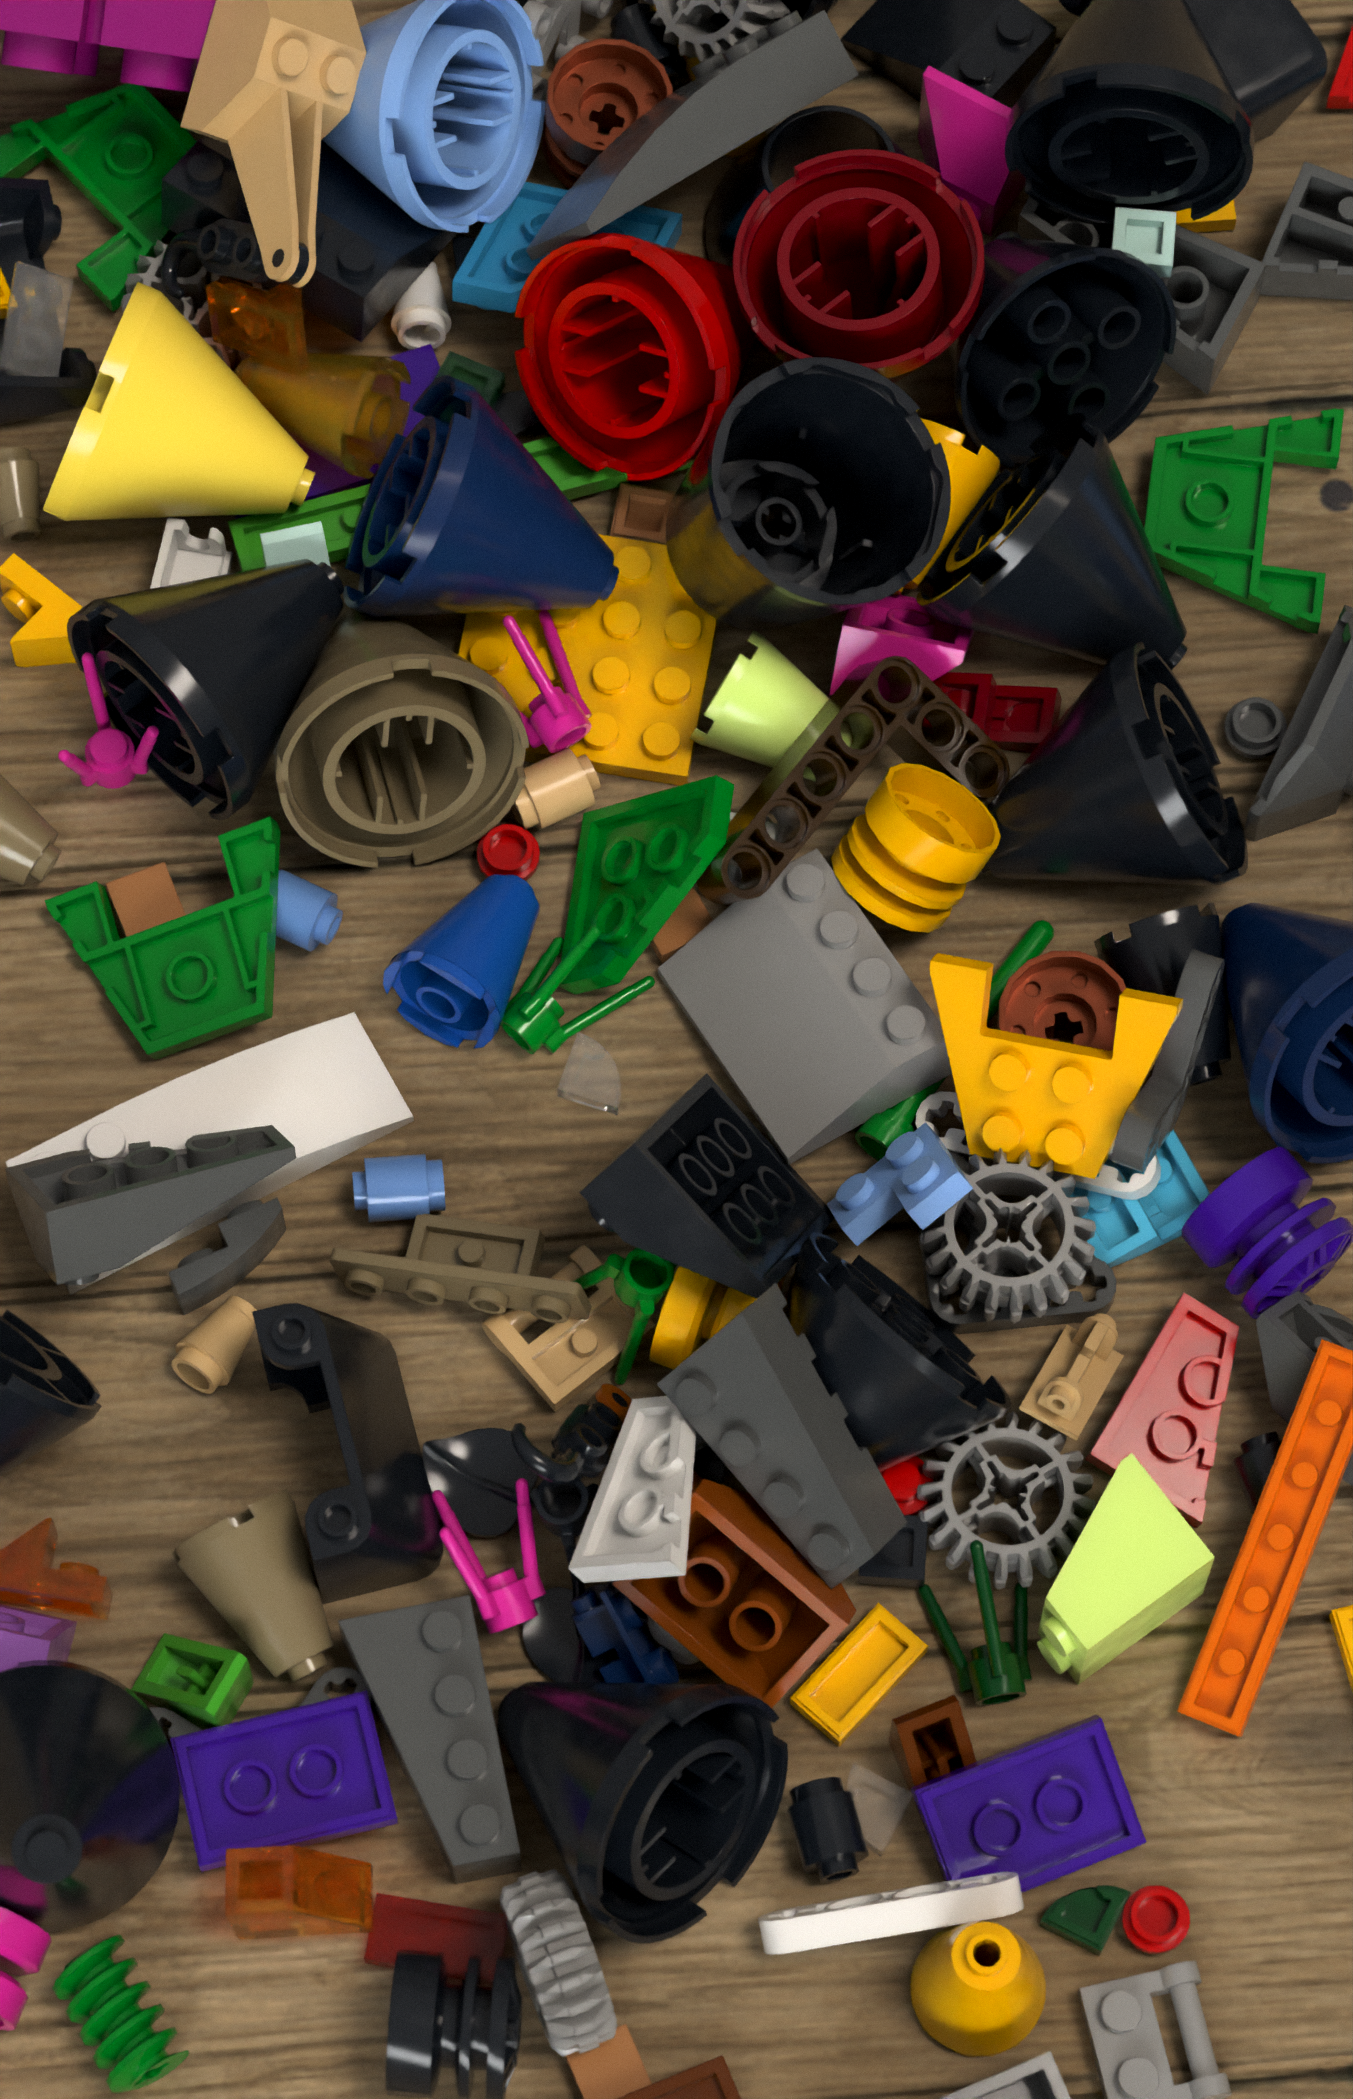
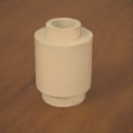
[510,748,601,830]

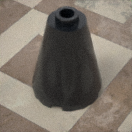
[1094,903,1231,1087]

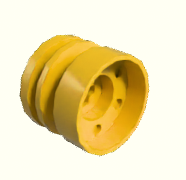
[831,763,1001,933]

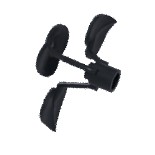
[422,1428,726,1682]

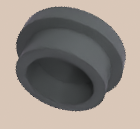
[1224,697,1287,759]

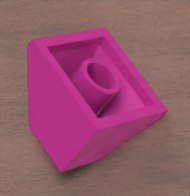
[918,66,1026,236]
[829,594,974,701]

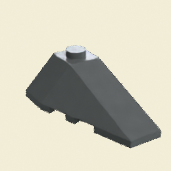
[5,1125,296,1285]

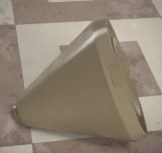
[274,609,529,868]

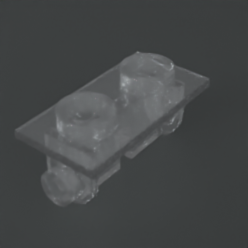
[0,261,73,377]

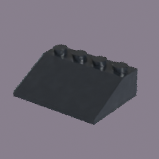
[161,136,457,342]
[579,1073,834,1299]

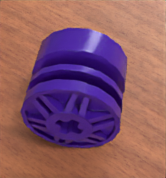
[1181,1146,1353,1319]

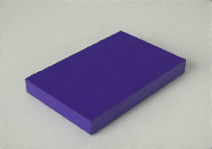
[170,1690,398,1872]
[911,1715,1147,1893]

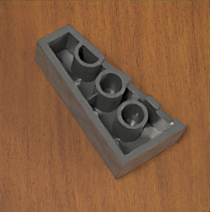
[657,1283,908,1590]

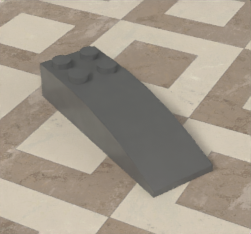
[526,10,859,261]

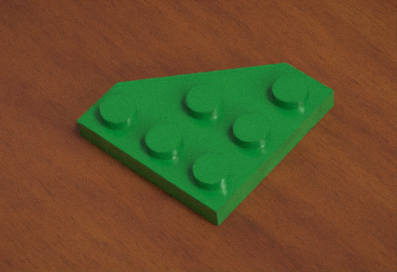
[559,775,734,995]

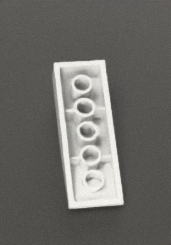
[5,1012,414,1295]

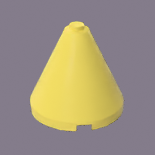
[43,282,315,521]

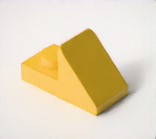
[0,553,83,667]

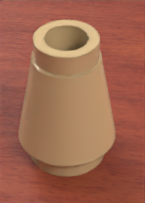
[171,1296,257,1394]

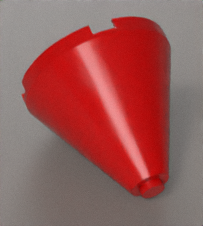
[515,233,756,481]

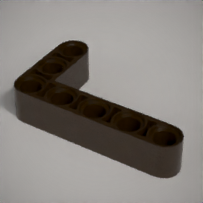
[697,656,1010,905]

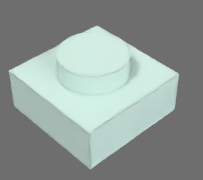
[1111,207,1177,278]

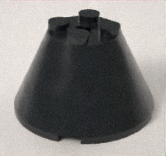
[948,231,1176,468]
[783,1232,1012,1472]

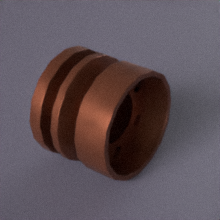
[542,38,673,189]
[997,951,1126,1052]

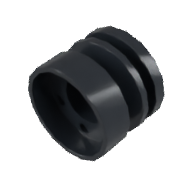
[386,1949,523,2099]

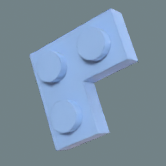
[827,1122,973,1246]

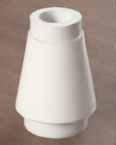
[391,261,452,350]

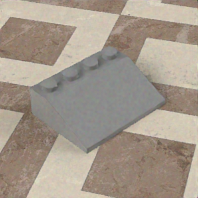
[657,848,952,1165]

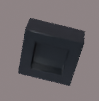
[858,1515,928,1587]

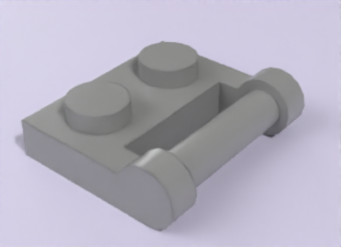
[1077,1961,1232,2099]

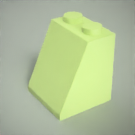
[1037,1453,1215,1685]

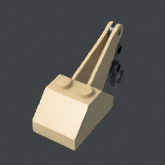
[161,0,367,300]

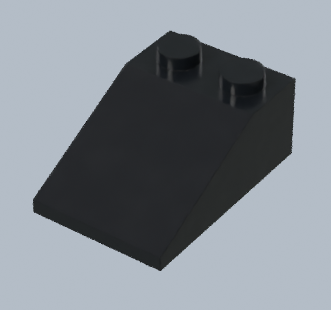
[840,0,1057,109]

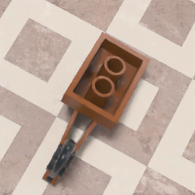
[510,1383,857,1708]

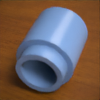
[276,869,343,952]
[352,1154,446,1222]

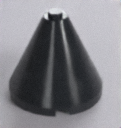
[1005,0,1254,228]
[916,412,1187,670]
[67,559,344,820]
[981,642,1248,886]
[0,1660,179,1932]
[498,1682,788,1943]

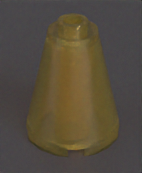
[235,350,411,479]

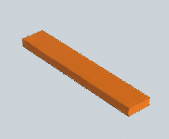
[1177,1339,1353,1737]

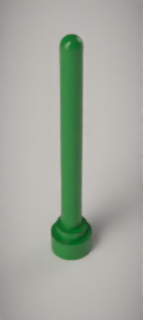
[855,920,1054,1161]

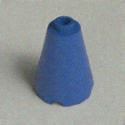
[383,874,540,1049]

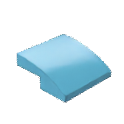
[1070,1128,1211,1268]

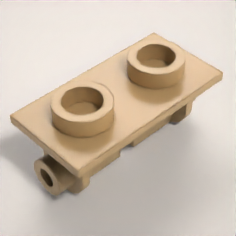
[1019,1313,1124,1441]

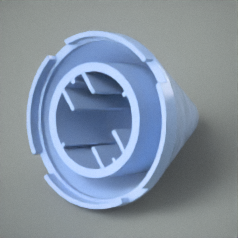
[322,0,546,233]

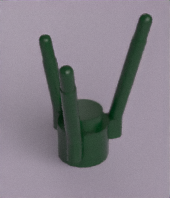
[918,1540,1032,1706]

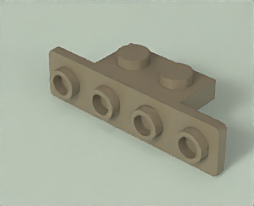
[329,1214,591,1323]

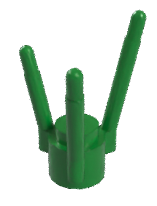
[500,925,655,1054]
[572,1248,677,1385]

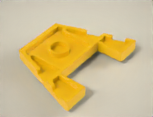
[929,953,1183,1179]

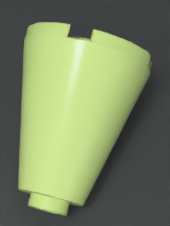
[690,630,853,782]

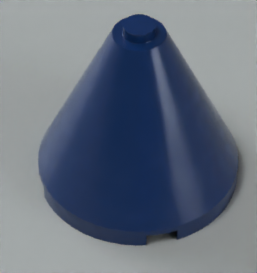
[343,375,619,618]
[1220,903,1353,1164]

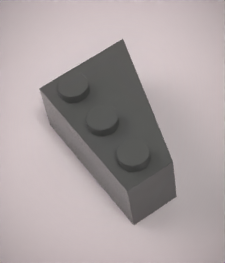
[1260,161,1353,300]

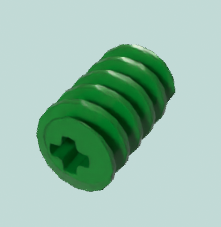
[52,1934,189,2093]

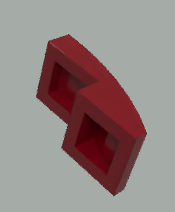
[923,672,1062,753]

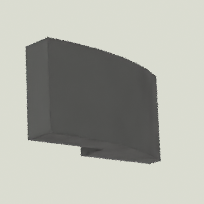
[168,1198,286,1315]

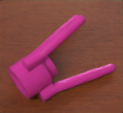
[503,610,592,753]
[58,652,159,789]
[432,1478,546,1634]

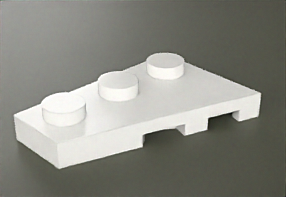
[568,1396,696,1583]

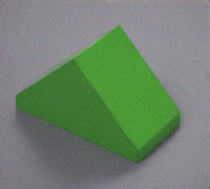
[131,1633,254,1730]

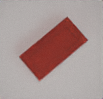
[364,1893,508,1985]

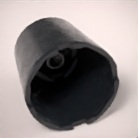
[666,357,951,631]

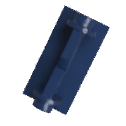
[570,1581,679,1683]

